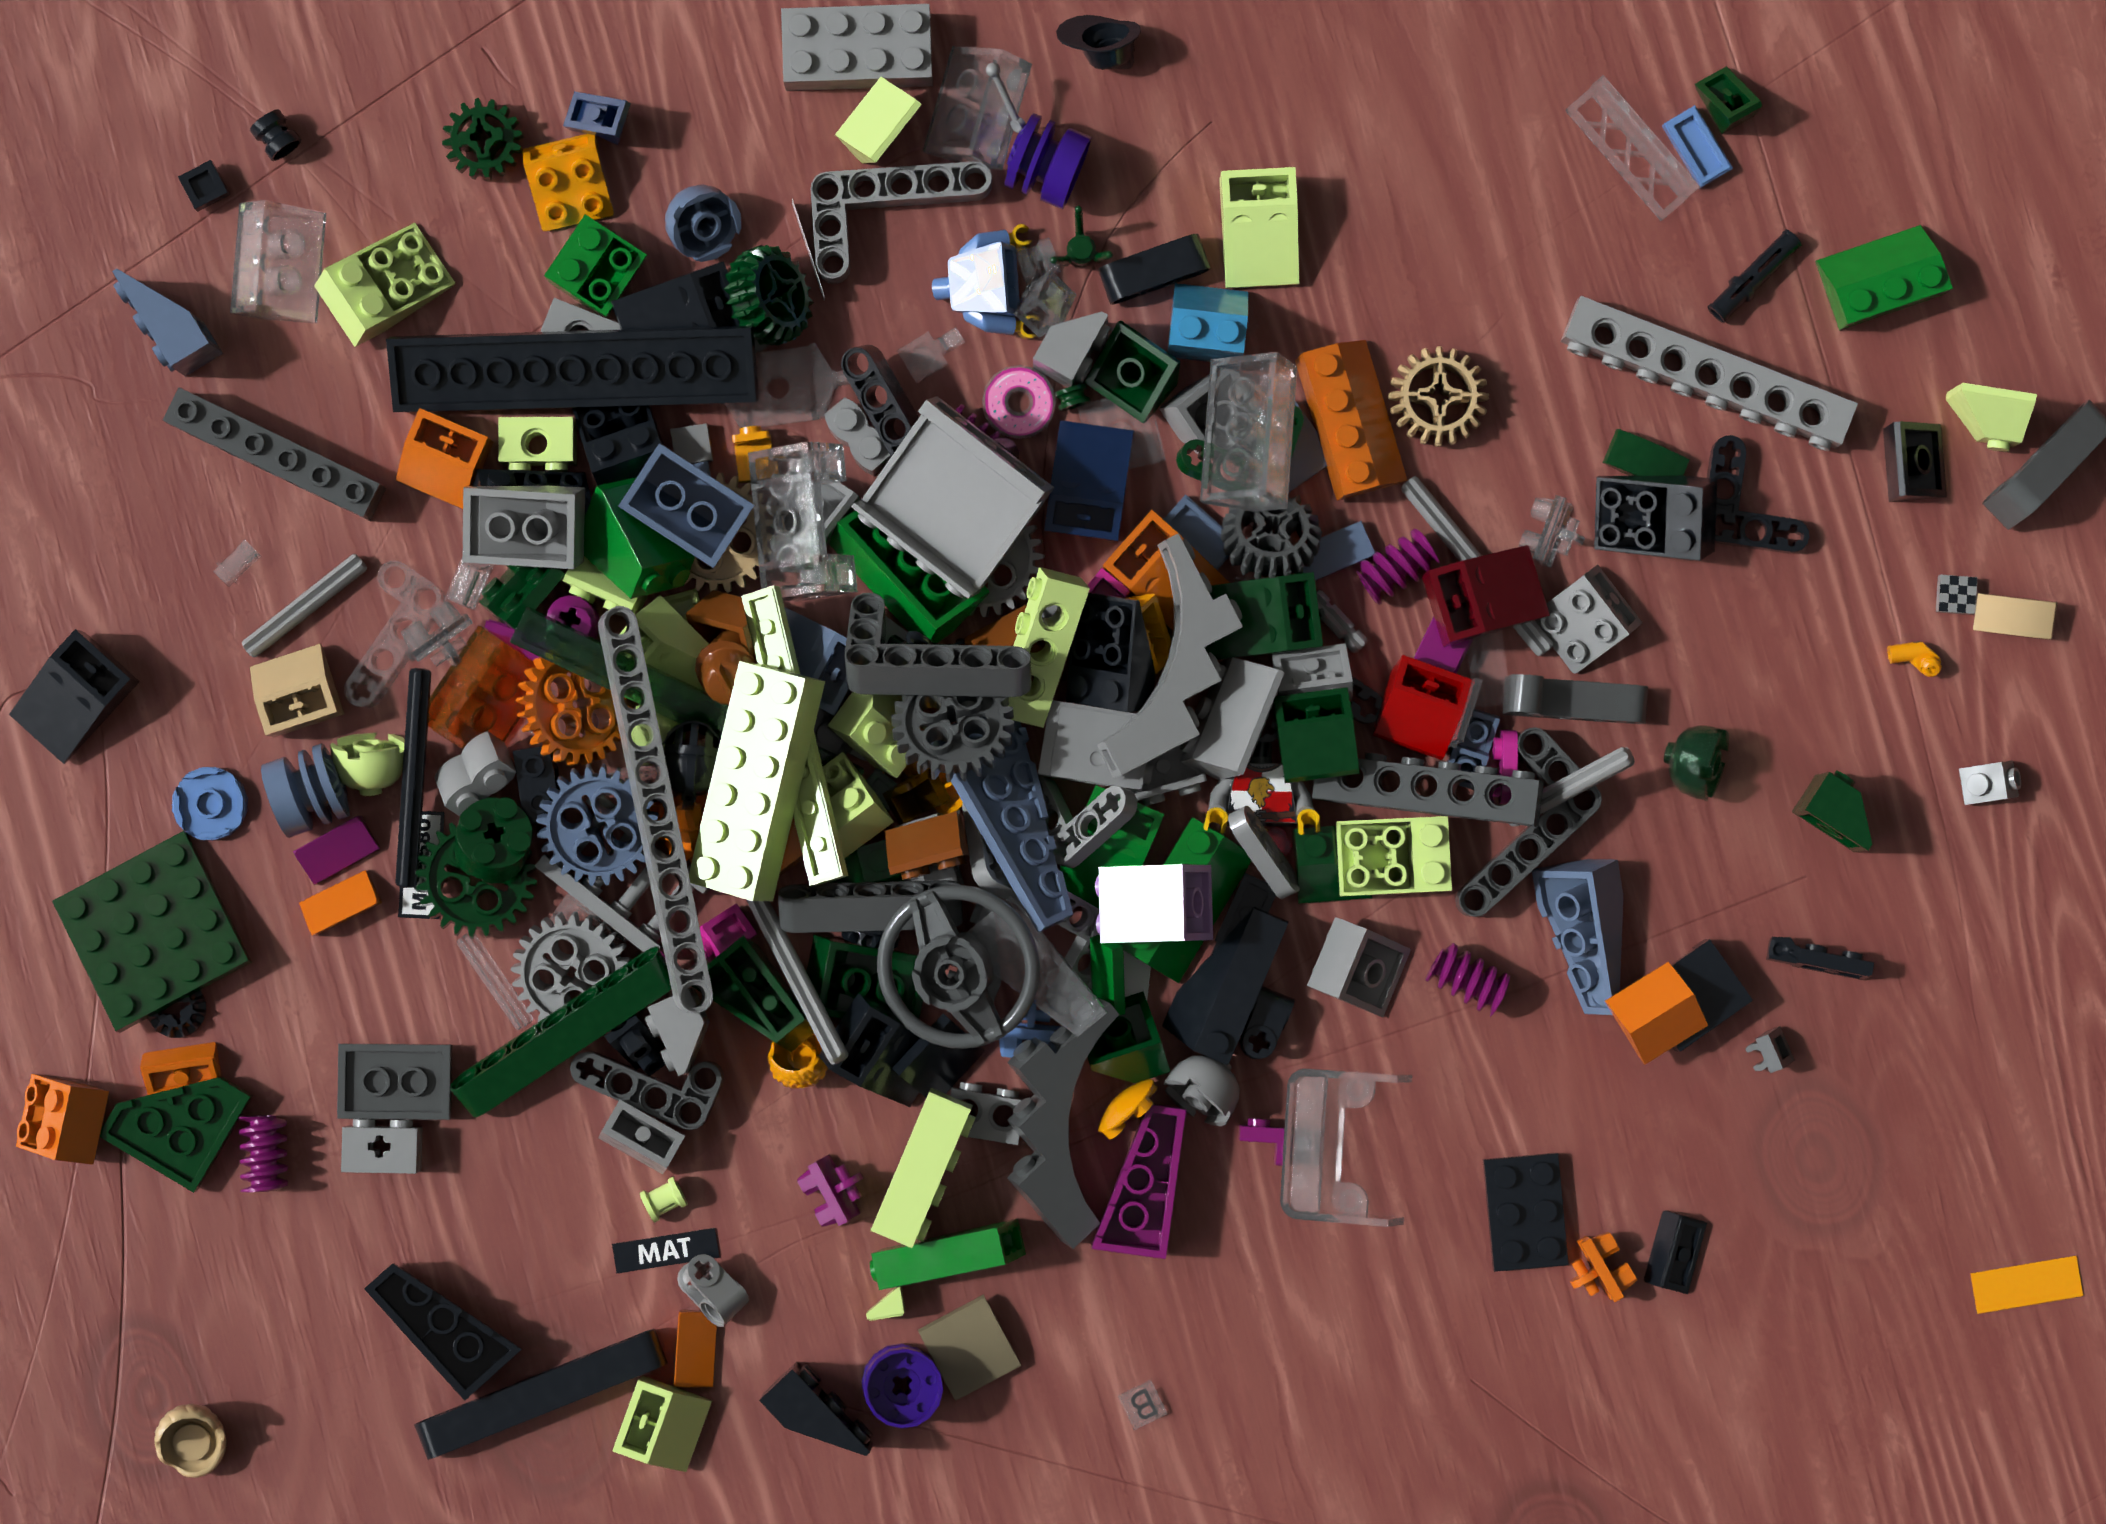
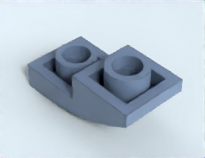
[1447,706,1500,790]

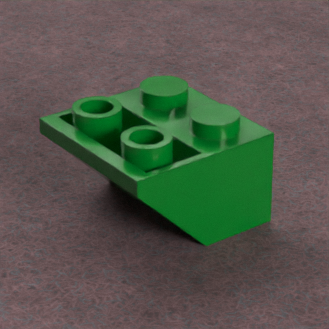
[544,214,648,317]

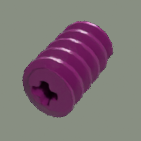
[1357,529,1440,605]
[546,595,600,646]
[1425,943,1510,1017]
[239,1115,288,1192]

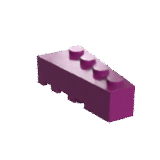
[1091,1104,1186,1259]

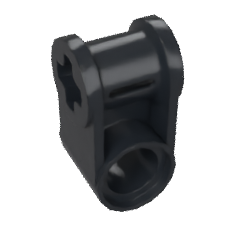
[1240,986,1295,1059]

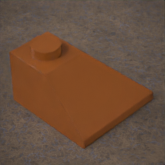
[686,590,757,663]

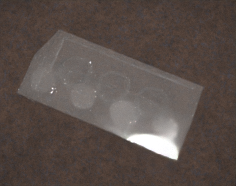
[1200,352,1297,512]

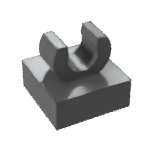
[1746,1026,1795,1073]

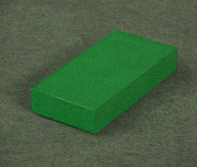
[1090,935,1126,1016]

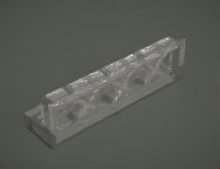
[1565,75,1700,221]

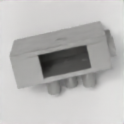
[1038,700,1153,792]

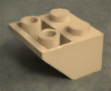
[250,644,344,738]

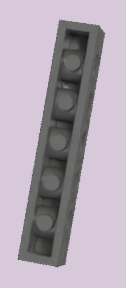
[162,387,387,521]
[1312,753,1544,827]

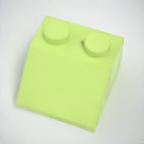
[828,692,907,778]

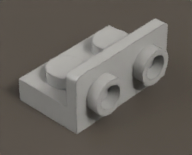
[1272,643,1353,700]

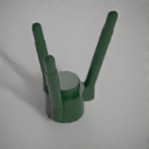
[1050,205,1113,267]

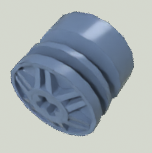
[261,743,350,838]

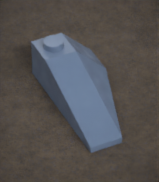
[1532,859,1623,1015]

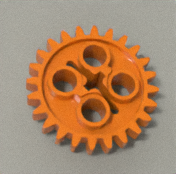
[516,644,633,766]

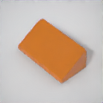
[299,870,382,936]
[140,1042,221,1095]
[674,1310,717,1387]

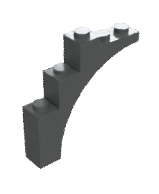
[1007,998,1119,1249]

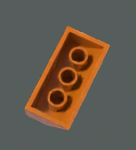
[1295,340,1408,501]

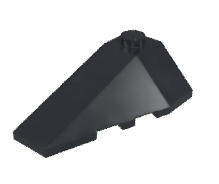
[1162,907,1289,1065]

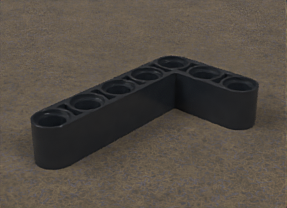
[841,345,1019,459]

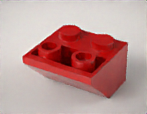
[1372,655,1473,760]

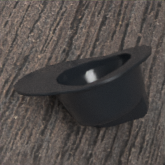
[1056,15,1141,70]

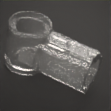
[445,550,496,610]

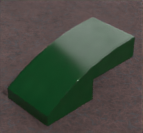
[1602,429,1690,476]

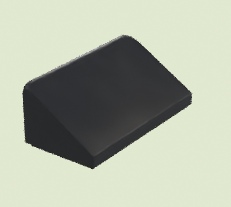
[1644,1211,1707,1294]

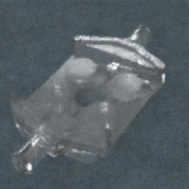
[697,343,850,428]

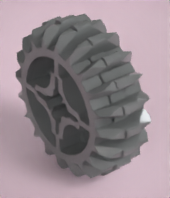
[1221,489,1322,579]

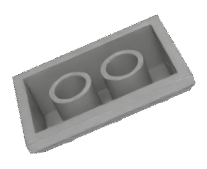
[1180,657,1285,780]

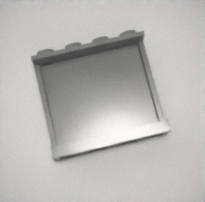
[851,396,1054,599]

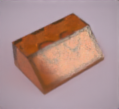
[428,625,536,749]

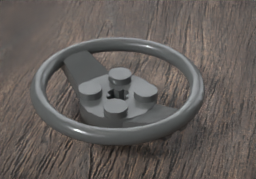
[877,885,1040,1049]

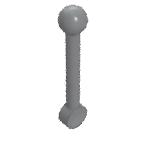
[986,63,1026,133]

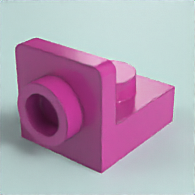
[700,903,757,963]

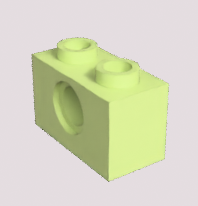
[498,417,577,472]

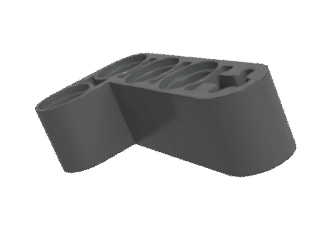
[1982,399,2106,530]
[1503,674,1648,724]
[570,1051,724,1130]

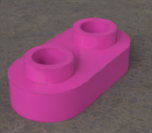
[1492,730,1518,805]

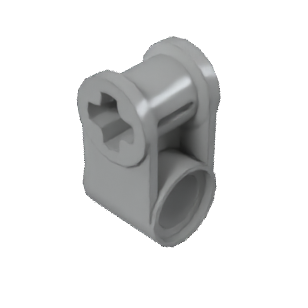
[677,1254,749,1327]

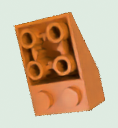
[1102,510,1230,632]

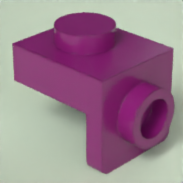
[1238,1118,1292,1166]

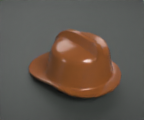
[695,640,756,712]

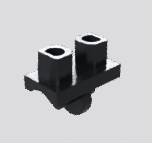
[605,1014,665,1076]

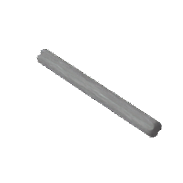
[1401,476,1553,656]
[746,899,848,1065]

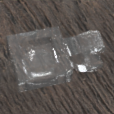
[897,327,965,383]

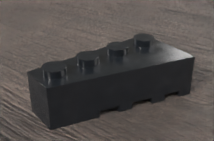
[364,1263,522,1401]

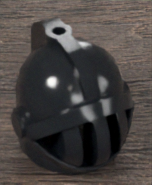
[662,721,721,810]

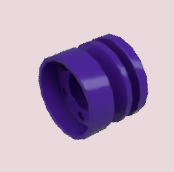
[1004,113,1092,210]
[861,1343,943,1428]

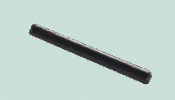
[395,668,432,888]

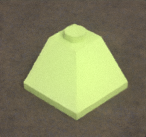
[1946,383,2037,452]

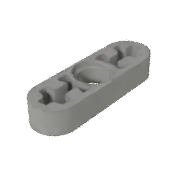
[1228,806,1300,899]

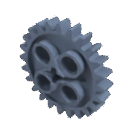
[536,764,659,886]

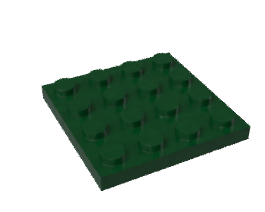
[52,831,252,1033]

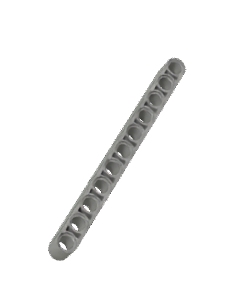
[598,606,713,1013]

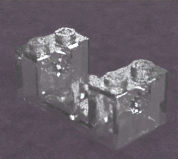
[748,442,858,602]

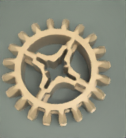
[1388,346,1489,447]

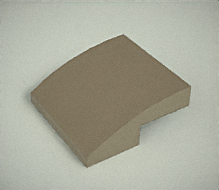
[918,1294,1022,1401]

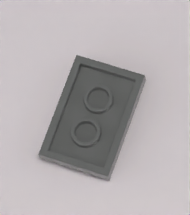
[337,1044,452,1120]

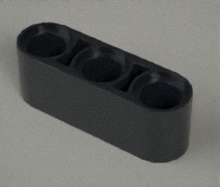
[1098,233,1211,305]

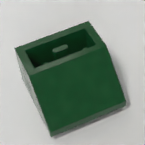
[1273,687,1359,783]

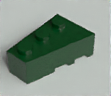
[692,935,814,1052]

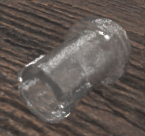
[213,540,262,587]

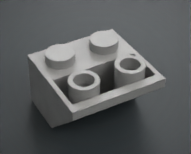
[1033,311,1111,387]
[645,988,710,1076]

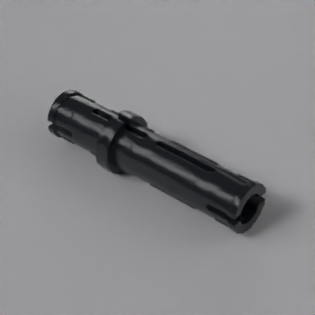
[1707,229,1802,323]

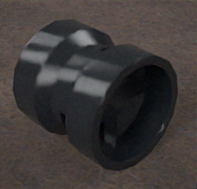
[250,109,302,161]

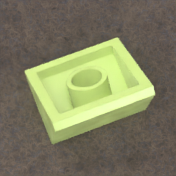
[835,77,922,163]

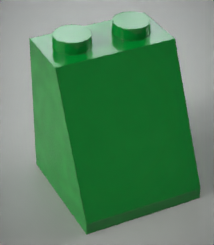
[584,477,695,599]

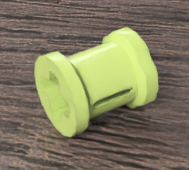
[640,1176,688,1223]

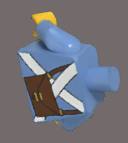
[932,224,1038,340]

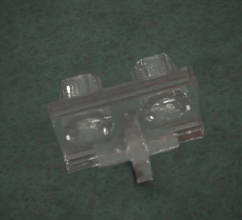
[1519,495,1585,568]
[401,601,473,667]

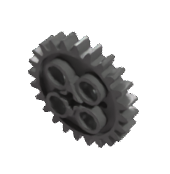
[891,695,1015,782]

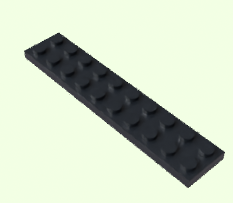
[386,326,759,412]

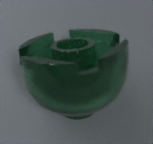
[1664,725,1729,801]

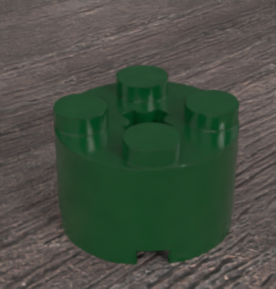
[454,797,532,884]

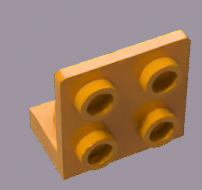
[523,134,614,231]

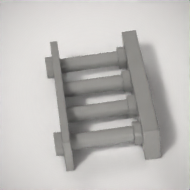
[535,795,710,952]

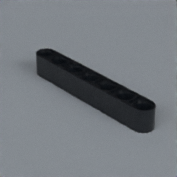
[414,1328,668,1460]

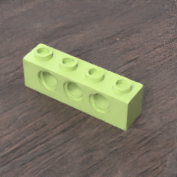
[1008,567,1090,728]

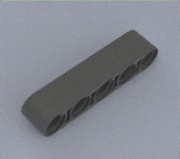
[778,880,963,933]

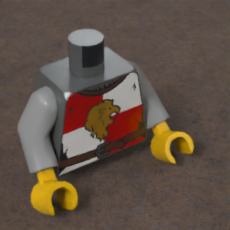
[1203,742,1320,835]

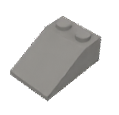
[462,485,585,569]

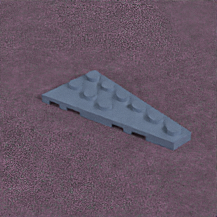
[930,716,1073,933]

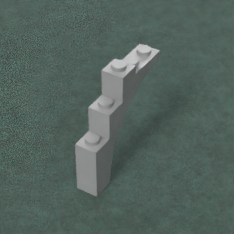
[1097,533,1243,778]

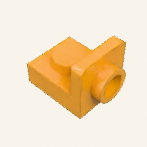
[732,426,777,483]

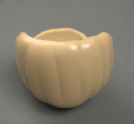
[154,1404,227,1478]

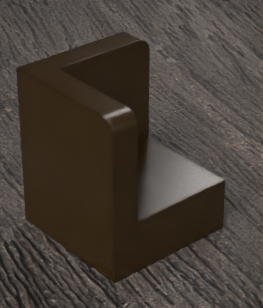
[883,768,951,825]

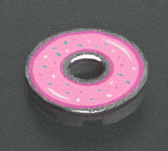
[982,365,1056,439]

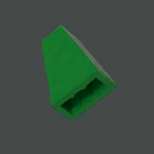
[870,1218,1026,1290]

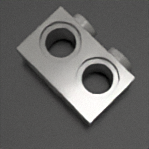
[950,1082,1024,1145]

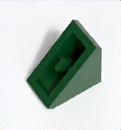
[1695,66,1763,134]

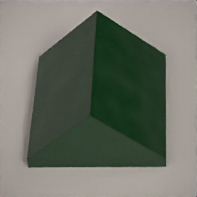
[1084,320,1181,424]

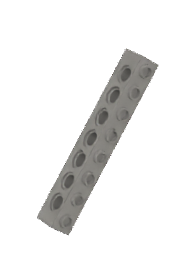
[1560,296,1858,451]

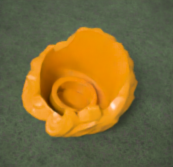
[767,1034,828,1089]

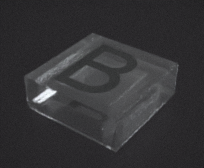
[1118,1379,1168,1430]

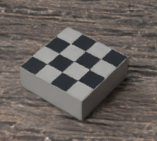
[1936,575,1978,615]

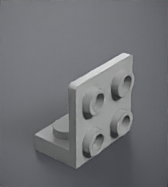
[1535,564,1642,674]

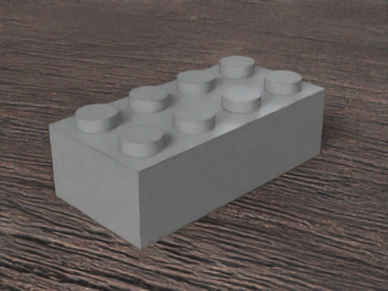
[781,4,933,91]

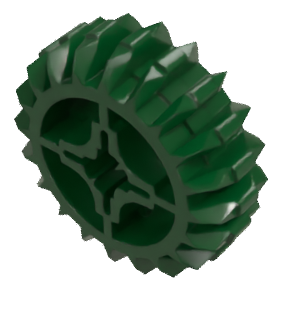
[724,245,814,346]

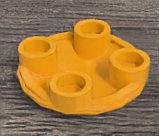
[1098,1079,1157,1140]

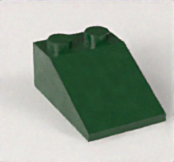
[806,935,923,1019]

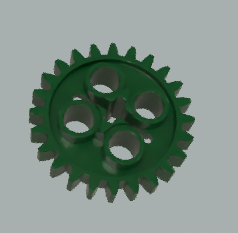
[415,822,537,939]

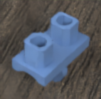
[999,999,1061,1058]

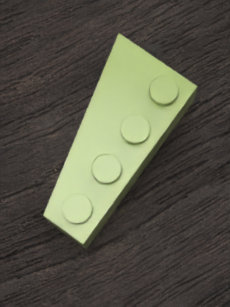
[871,1088,976,1248]

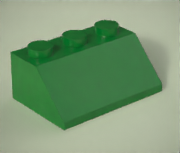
[1815,225,1953,331]

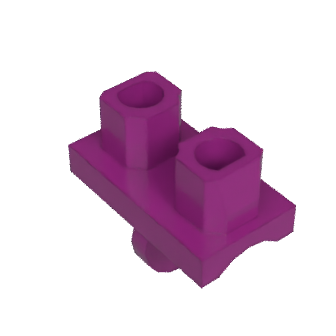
[797,1154,864,1227]

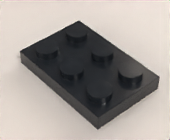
[1482,1153,1569,1272]

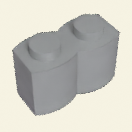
[824,398,891,476]
[434,731,516,816]

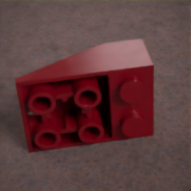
[1422,545,1550,647]

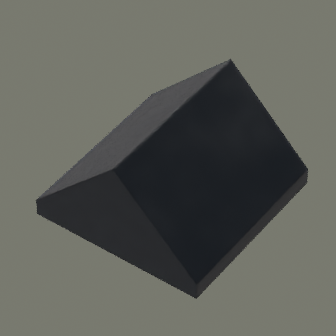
[1883,421,1947,502]

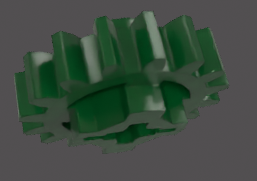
[442,98,524,181]

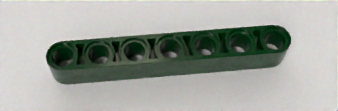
[450,946,671,1117]

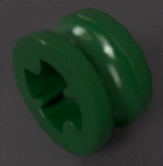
[1055,384,1091,411]

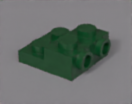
[479,565,565,631]

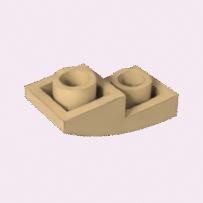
[1973,593,2057,639]

